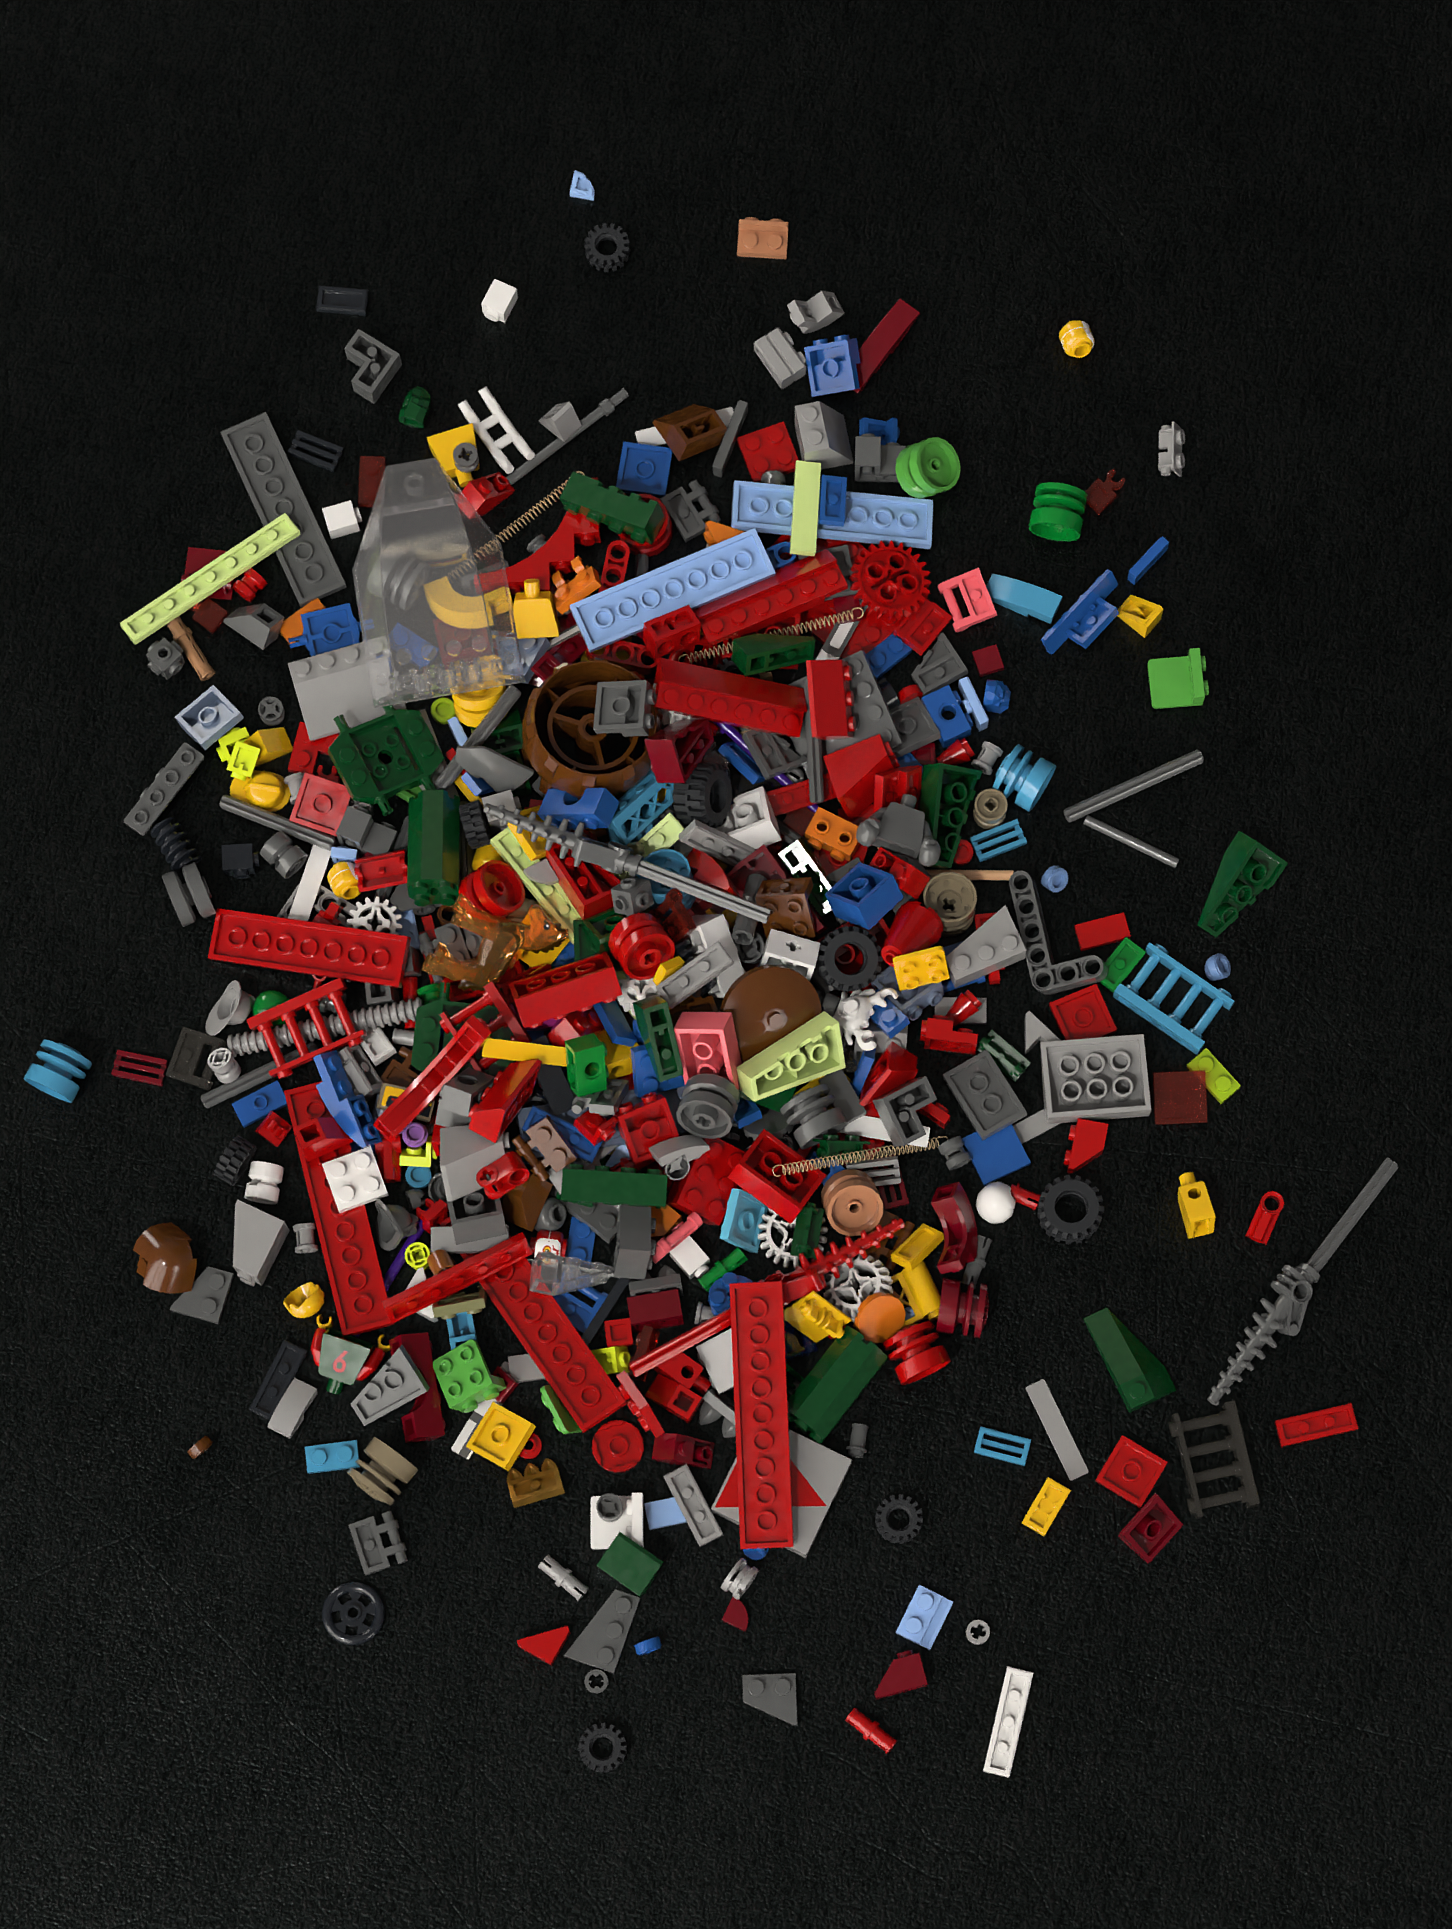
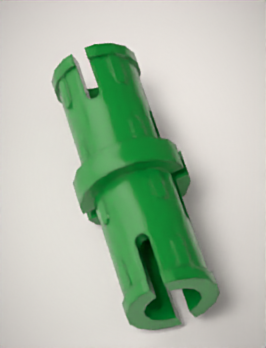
[697,1247,748,1292]

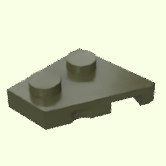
[432,1285,487,1319]

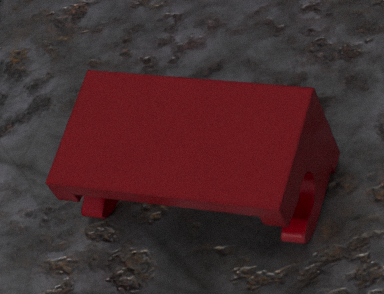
[627,1289,684,1333]

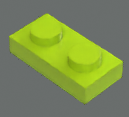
[1187,1048,1241,1104]

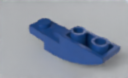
[313,1050,382,1148]

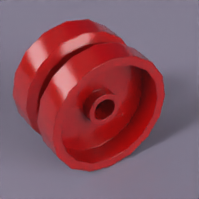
[618,494,674,557]
[459,860,525,926]
[608,913,675,980]

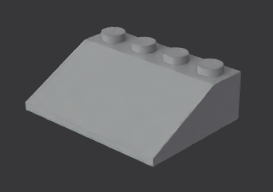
[288,636,407,741]
[1040,1034,1151,1124]

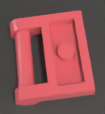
[937,568,997,632]
[652,1212,703,1264]

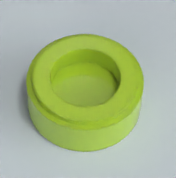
[431,698,456,724]

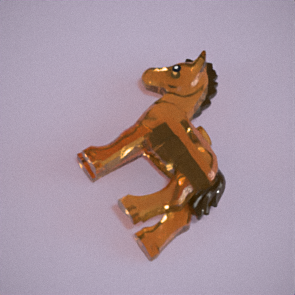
[422,893,569,991]

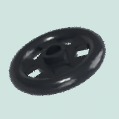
[322,1582,385,1645]

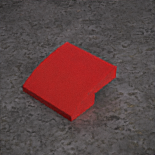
[874,765,922,813]

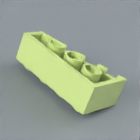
[736,1011,846,1102]

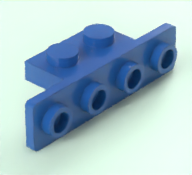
[1041,569,1119,655]

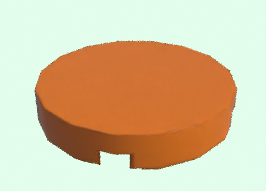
[854,1292,906,1343]

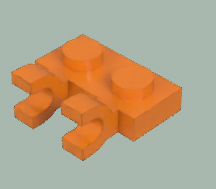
[551,556,601,615]

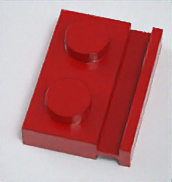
[893,597,953,656]

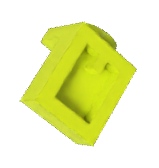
[227,741,261,781]
[400,1136,438,1167]
[590,1346,631,1375]

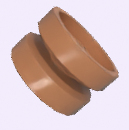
[821,1169,883,1236]

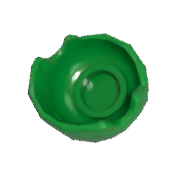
[252,990,289,1029]

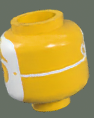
[1059,320,1095,358]
[327,861,360,900]

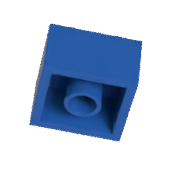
[825,862,904,930]

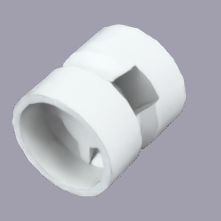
[244,1161,284,1205]

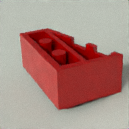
[545,843,621,920]

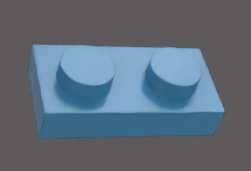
[305,1440,360,1474]

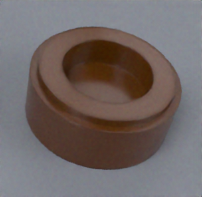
[187,1435,213,1459]

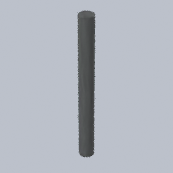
[1083,815,1179,868]

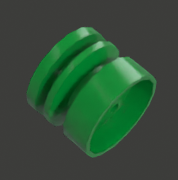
[1029,482,1087,541]

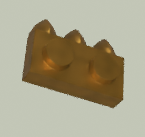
[507,1458,565,1508]

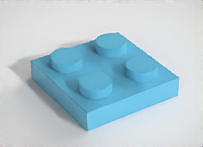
[720,1188,768,1253]

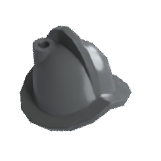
[375,1199,419,1251]

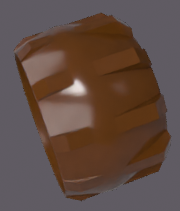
[521,657,663,800]

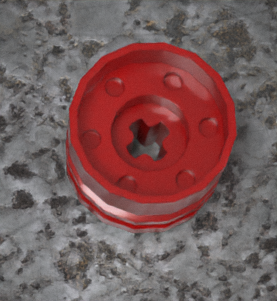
[883,1321,951,1385]

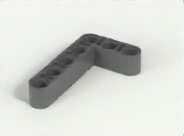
[1009,871,1108,995]

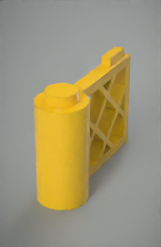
[857,1261,941,1344]

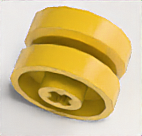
[450,664,509,728]

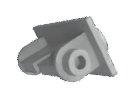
[1158,421,1185,477]

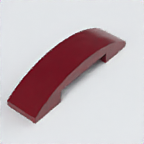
[530,623,587,681]

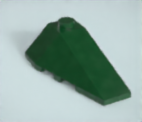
[1198,831,1288,937]
[1083,1308,1176,1413]

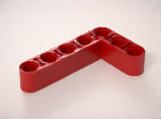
[586,540,658,675]

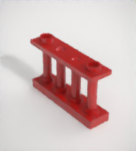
[246,978,368,1079]
[439,980,532,1073]

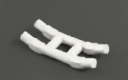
[458,386,535,474]

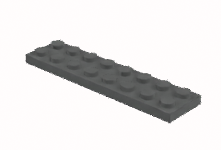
[221,412,346,607]

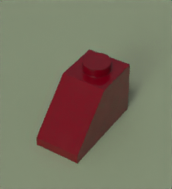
[874,1650,927,1700]

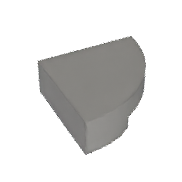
[523,858,559,885]

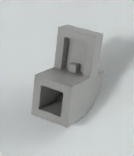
[787,291,845,333]

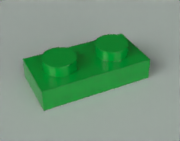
[1097,937,1146,993]

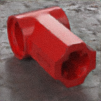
[375,1132,402,1183]
[1245,1191,1284,1245]

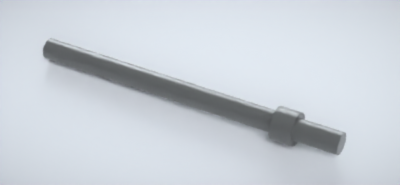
[506,388,629,485]

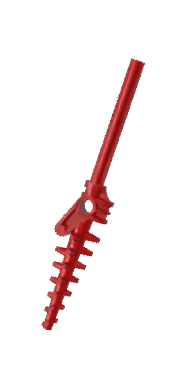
[628,1218,905,1377]

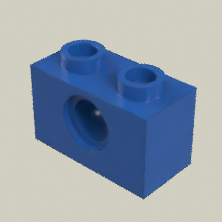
[921,685,973,748]

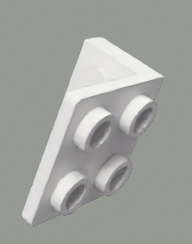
[591,1493,643,1549]

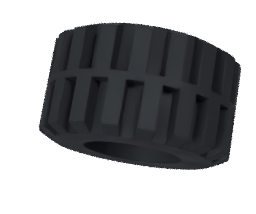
[673,763,732,828]
[816,926,883,991]
[1037,1175,1104,1244]

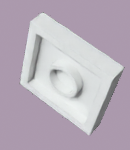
[322,1146,389,1213]

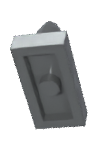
[628,1265,683,1297]
[699,1388,736,1438]

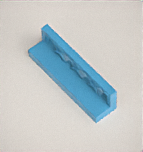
[609,770,674,845]

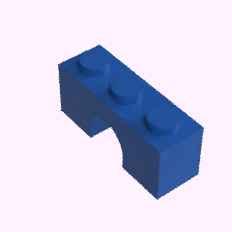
[537,788,619,830]

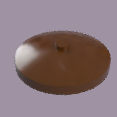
[720,965,822,1062]

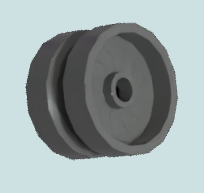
[162,862,216,927]
[676,1073,740,1139]

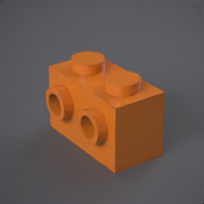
[805,807,860,862]

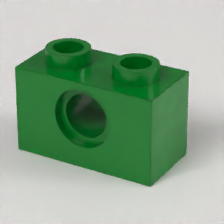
[565,1033,609,1097]

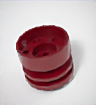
[936,1277,989,1338]

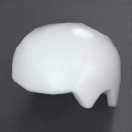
[976,1182,1016,1224]

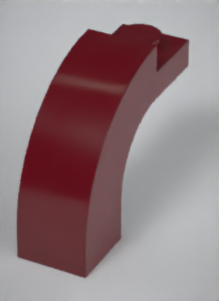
[931,1182,978,1274]

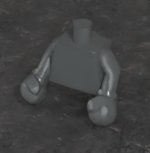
[856,794,941,866]

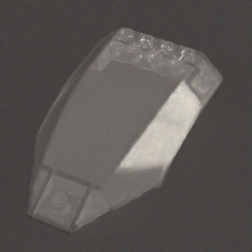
[352,458,525,708]

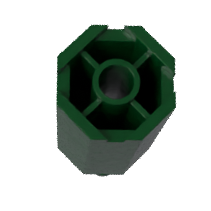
[407,790,461,907]
[788,1325,888,1445]

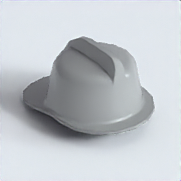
[205,980,255,1036]

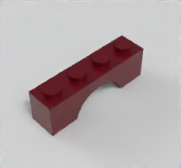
[389,1332,445,1443]

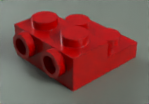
[920,1015,978,1055]
[613,1092,679,1164]

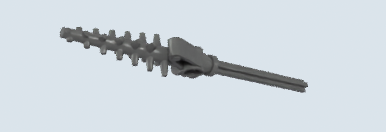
[483,803,771,924]
[1207,1158,1399,1405]

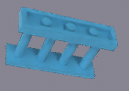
[1113,943,1234,1055]

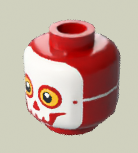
[530,1229,568,1264]

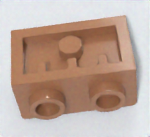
[737,217,788,259]

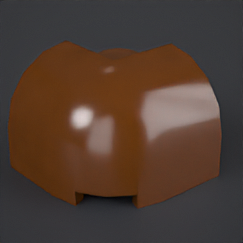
[133,1222,197,1293]

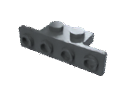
[124,743,204,836]

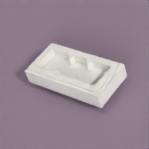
[356,1026,397,1066]

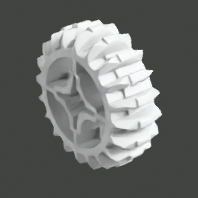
[758,1202,828,1268]
[823,1254,893,1323]

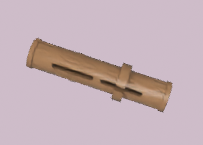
[167,616,215,681]

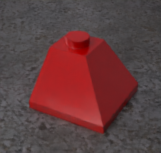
[859,1042,918,1106]

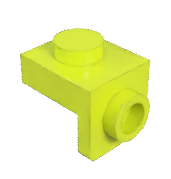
[216,727,250,764]

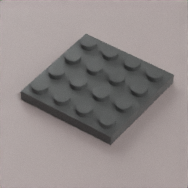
[788,650,904,779]

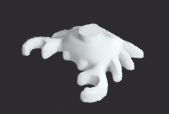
[833,988,898,1051]

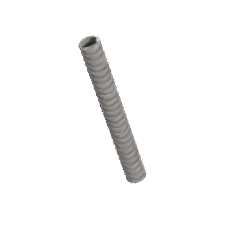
[227,997,424,1057]

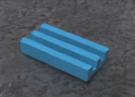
[970,819,1027,862]
[974,1427,1031,1466]

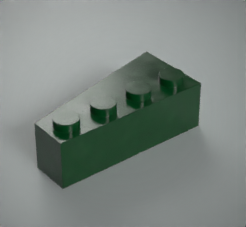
[560,472,666,544]
[917,763,982,869]
[561,1164,668,1209]

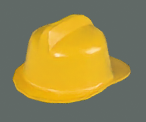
[230,770,290,812]

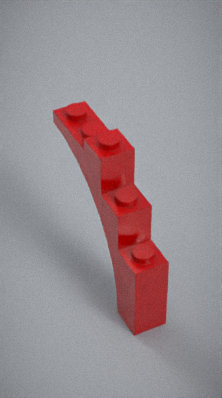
[474,478,601,595]
[373,1015,491,1143]

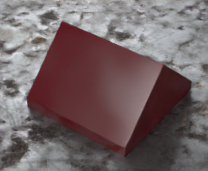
[1118,1494,1183,1564]

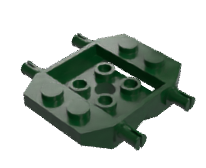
[328,696,444,816]
[411,982,520,1096]

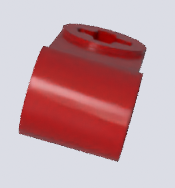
[476,1151,530,1200]

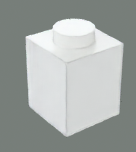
[481,279,518,323]
[322,500,362,539]
[670,1235,710,1279]

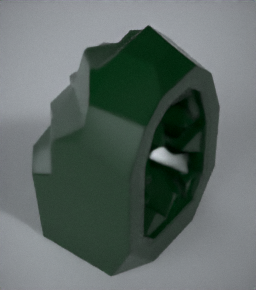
[399,386,431,428]

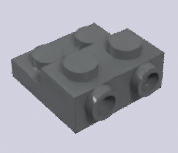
[593,680,657,737]

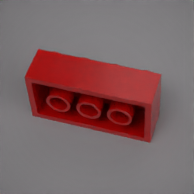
[508,951,623,1028]

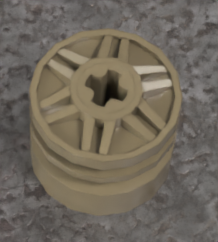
[922,872,977,937]
[347,1437,418,1506]

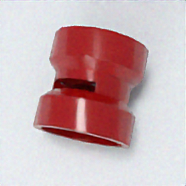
[232,568,267,602]

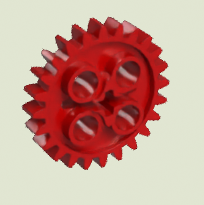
[849,540,931,621]

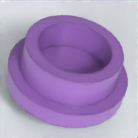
[402,1122,428,1148]

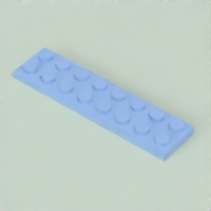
[731,480,933,549]
[569,528,776,653]

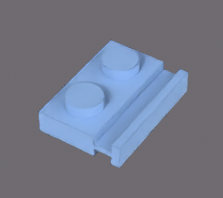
[896,1585,953,1650]

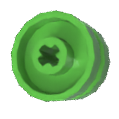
[895,437,960,499]

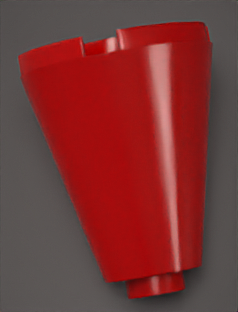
[881,901,943,967]

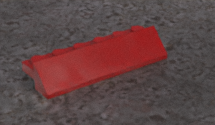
[693,549,848,647]
[653,658,807,738]

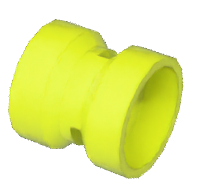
[405,1242,431,1271]

